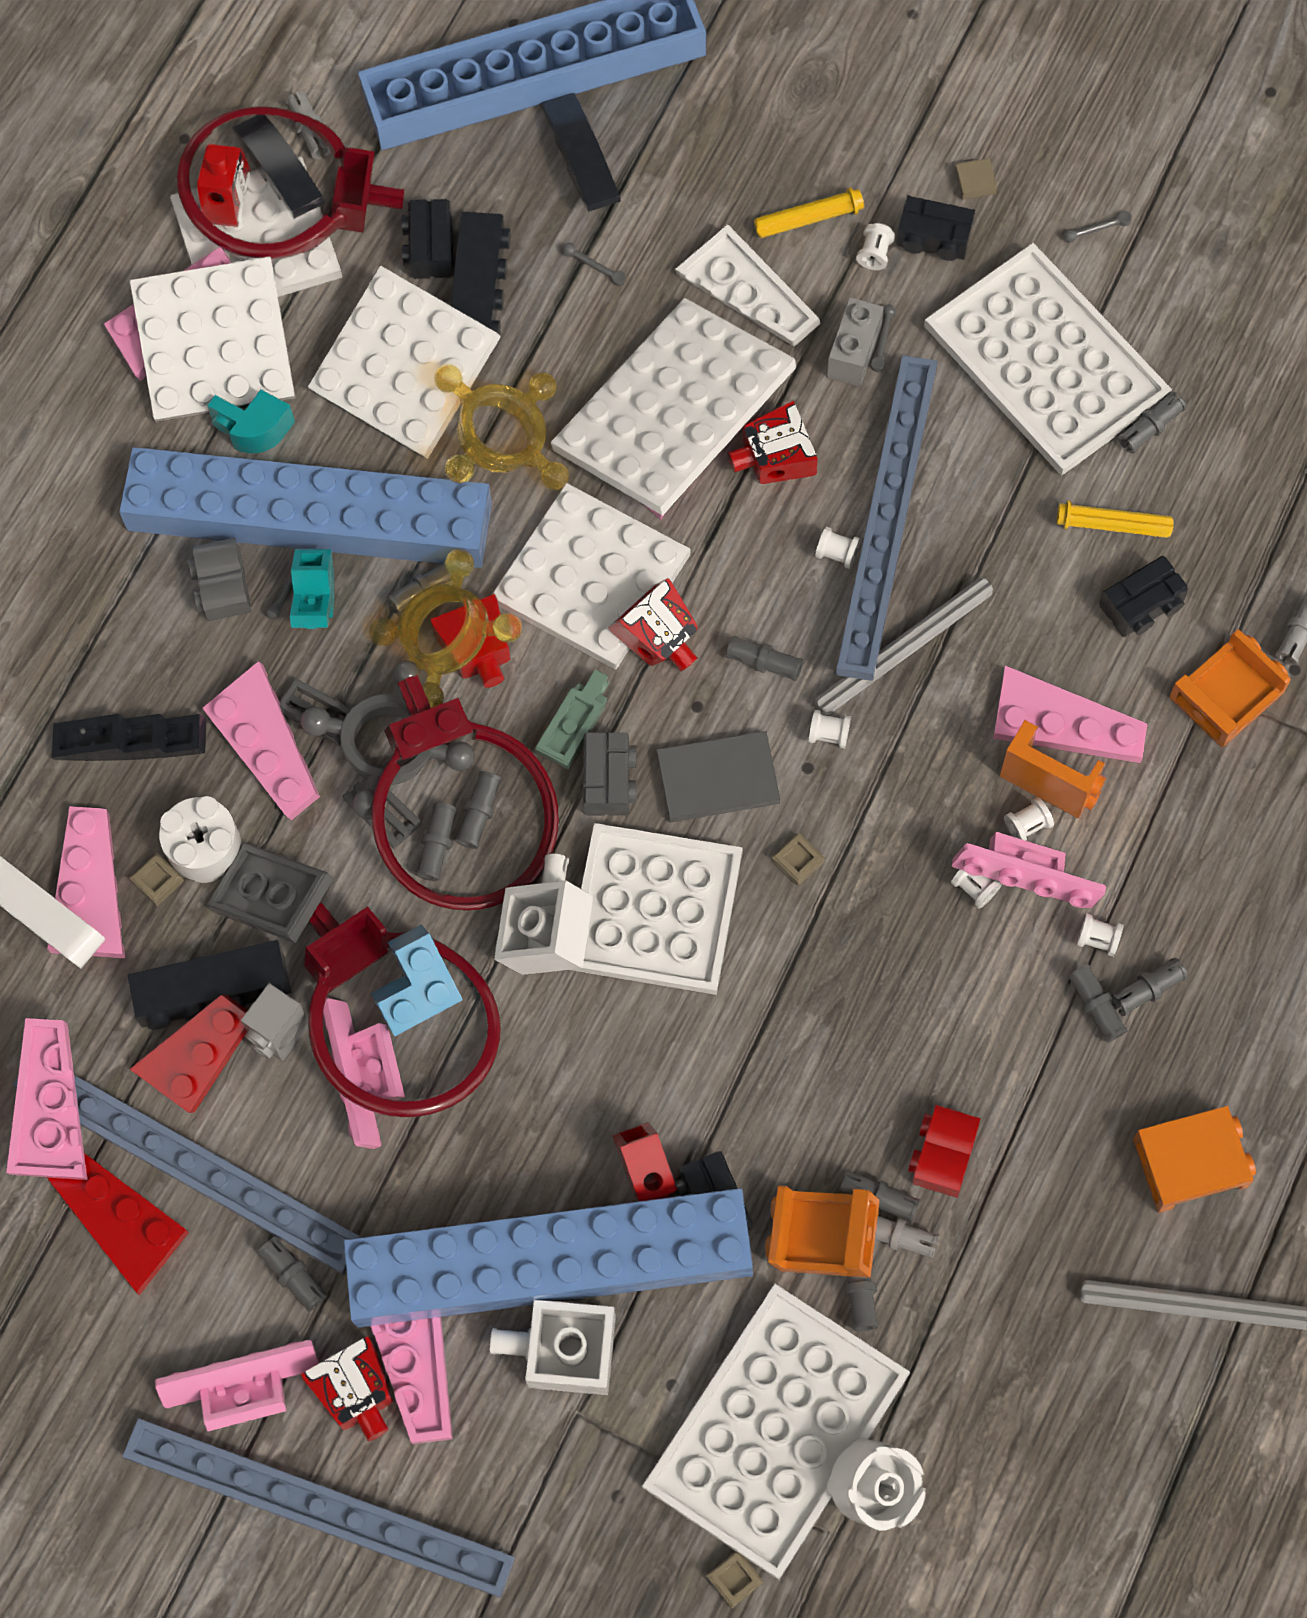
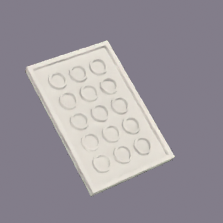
[924,243,1172,476]
[551,298,796,516]
[642,1284,910,1580]

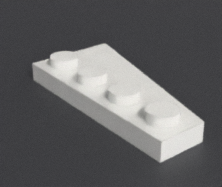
[675,225,820,346]

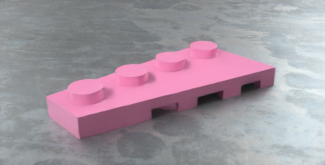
[202,661,320,820]
[993,666,1147,763]
[6,1018,87,1180]
[371,1317,453,1444]

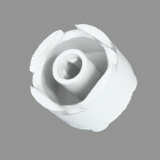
[159,796,242,883]
[827,1440,925,1530]

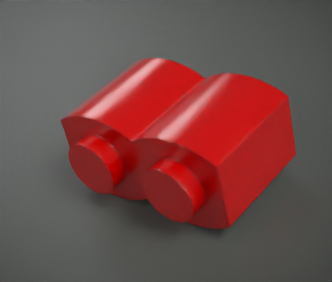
[908,1105,981,1198]

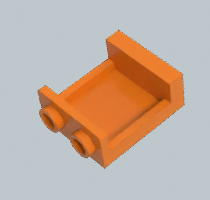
[1169,629,1291,748]
[1000,720,1107,819]
[1133,1106,1256,1213]
[765,1186,880,1278]

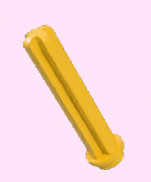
[754,187,864,238]
[1056,500,1174,538]

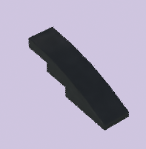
[542,93,621,212]
[233,115,325,219]
[51,714,207,761]

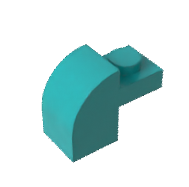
[207,389,295,454]
[290,549,335,629]

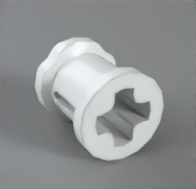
[856,223,895,270]
[815,527,861,569]
[809,710,851,749]
[1004,797,1054,841]
[951,869,1002,909]
[1077,913,1124,957]

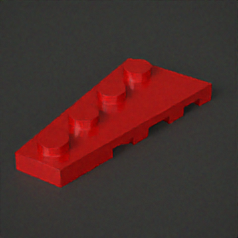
[47,1153,189,1296]

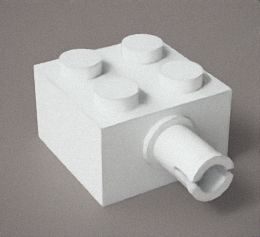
[494,854,593,975]
[490,1300,616,1395]

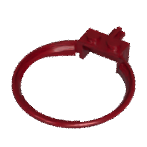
[177,106,405,259]
[371,675,559,911]
[304,903,501,1118]

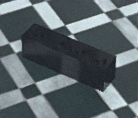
[451,212,511,355]
[127,940,292,1030]

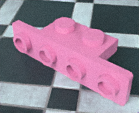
[952,832,1106,908]
[322,998,405,1149]
[155,1340,319,1431]

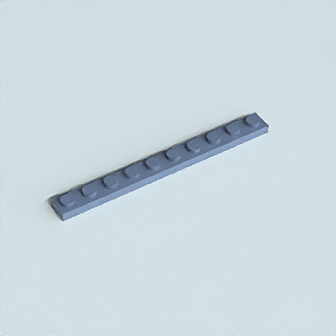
[837,355,938,681]
[13,1075,362,1275]
[122,1418,515,1598]

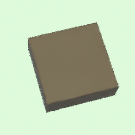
[955,158,997,200]
[772,832,825,886]
[129,853,184,907]
[706,1551,764,1609]

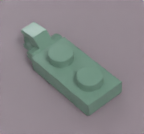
[535,669,609,770]

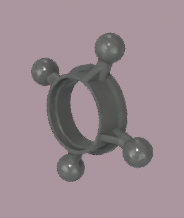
[301,660,475,819]

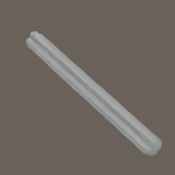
[815,577,993,716]
[1080,1280,1307,1330]

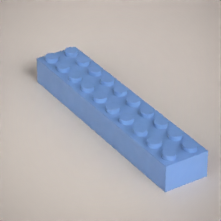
[358,0,706,150]
[120,447,492,568]
[344,1189,753,1328]

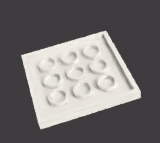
[170,157,343,297]
[130,257,296,422]
[308,266,501,459]
[492,483,690,670]
[572,823,743,995]

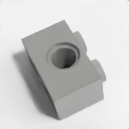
[827,297,884,387]
[241,983,308,1062]

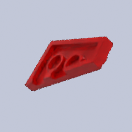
[130,995,248,1113]

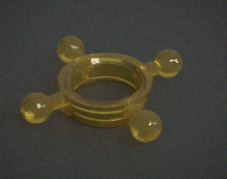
[434,364,569,490]
[369,549,523,708]

